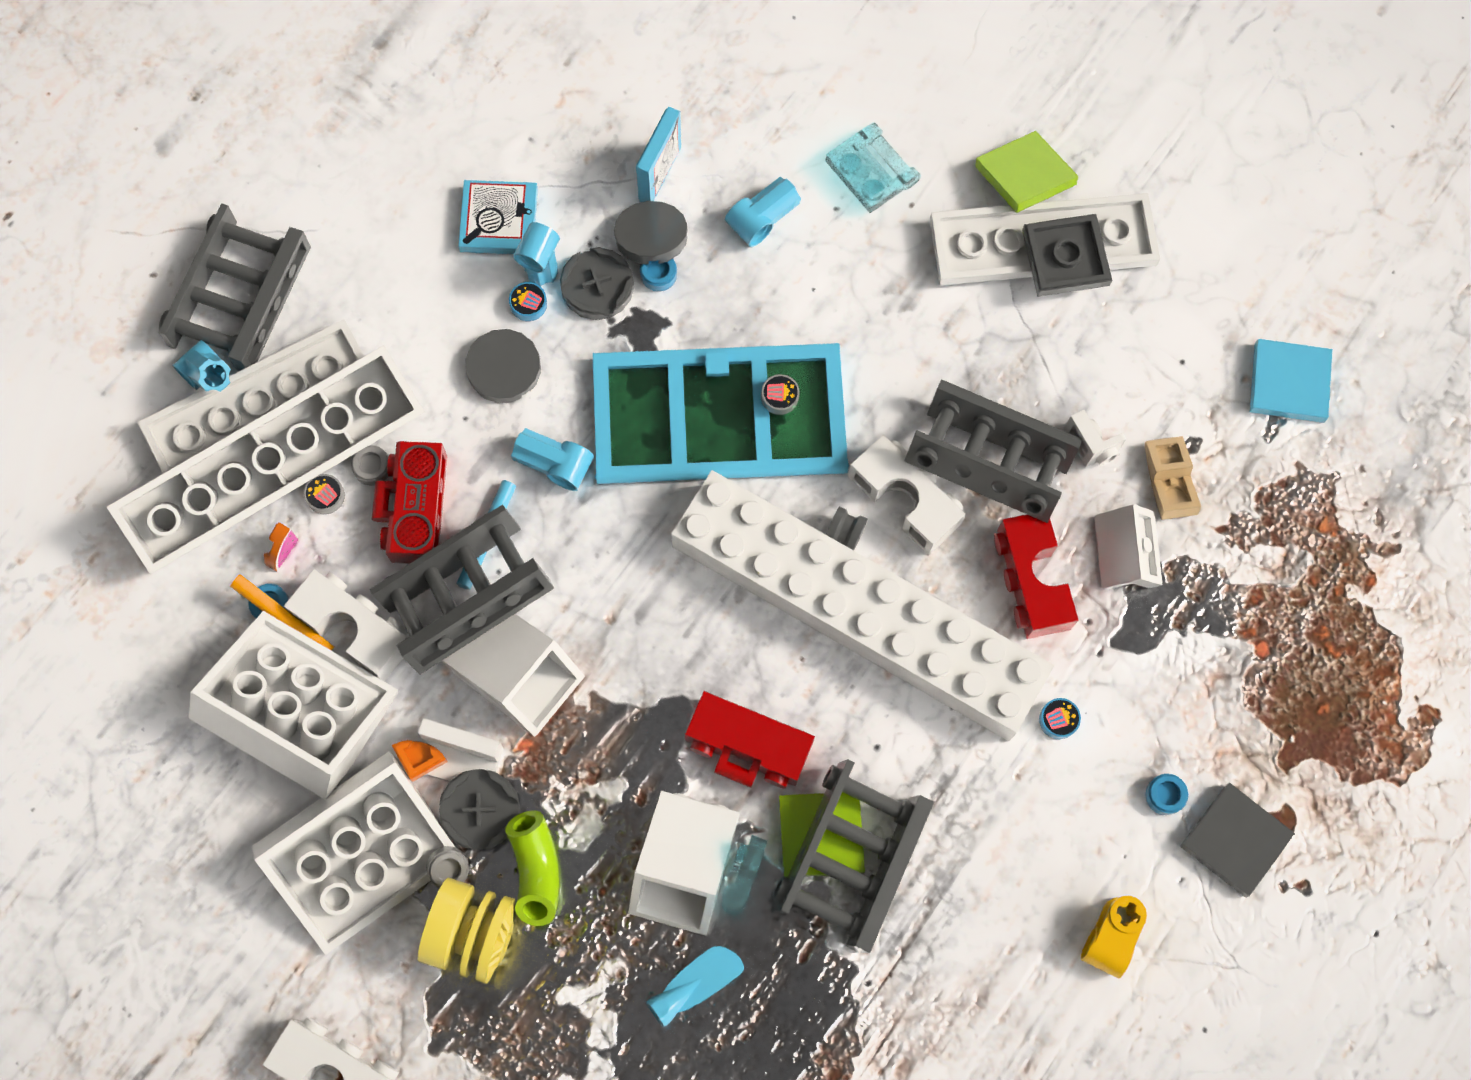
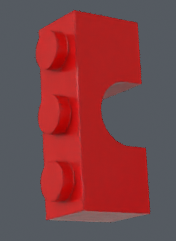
[994,514,1079,639]

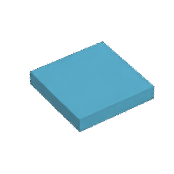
[1250,339,1333,423]

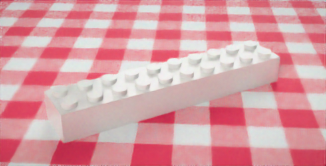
[671,470,1055,742]

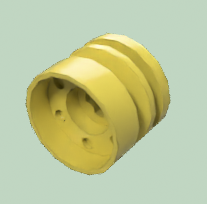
[418,878,516,984]

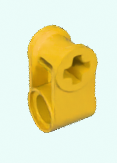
[1080,896,1147,979]

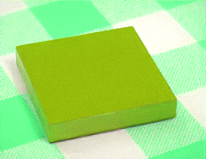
[975,131,1078,213]
[779,792,865,878]

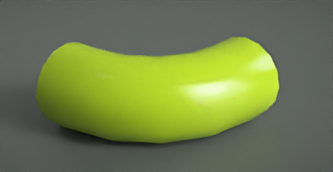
[505,810,560,926]

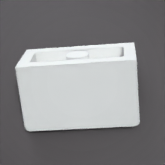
[1094,504,1162,589]
[418,718,504,782]

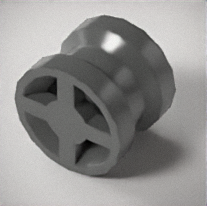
[826,506,868,551]

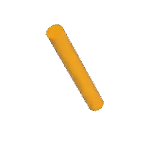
[230,574,335,651]

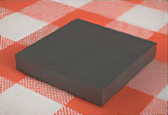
[1022,214,1113,297]
[1180,782,1295,898]

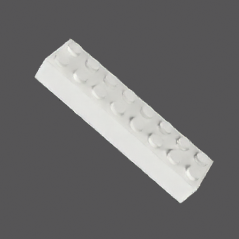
[107,345,425,575]

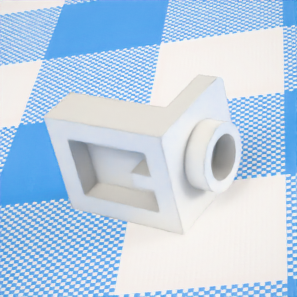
[1063,410,1126,467]

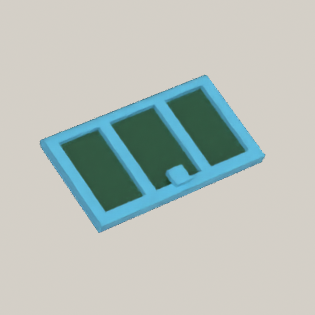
[593,343,849,484]

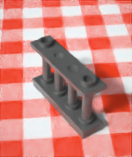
[158,203,311,371]
[904,379,1083,523]
[369,504,554,675]
[772,759,934,953]

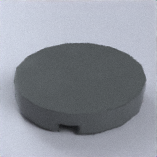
[614,201,688,265]
[560,247,634,320]
[465,329,541,403]
[439,769,521,850]

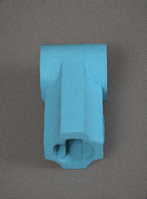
[725,177,801,247]
[513,222,560,286]
[172,340,231,392]
[511,428,594,491]

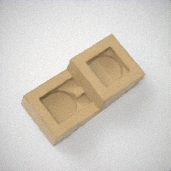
[1145,436,1201,520]

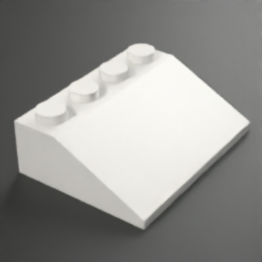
[188,611,398,800]
[252,751,456,955]

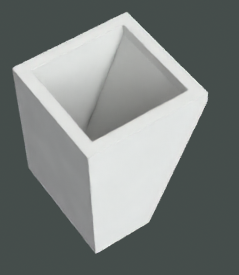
[442,614,585,737]
[628,791,740,936]

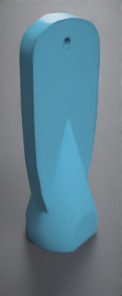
[646,946,744,1027]

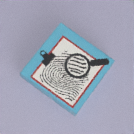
[636,106,681,202]
[458,180,538,254]

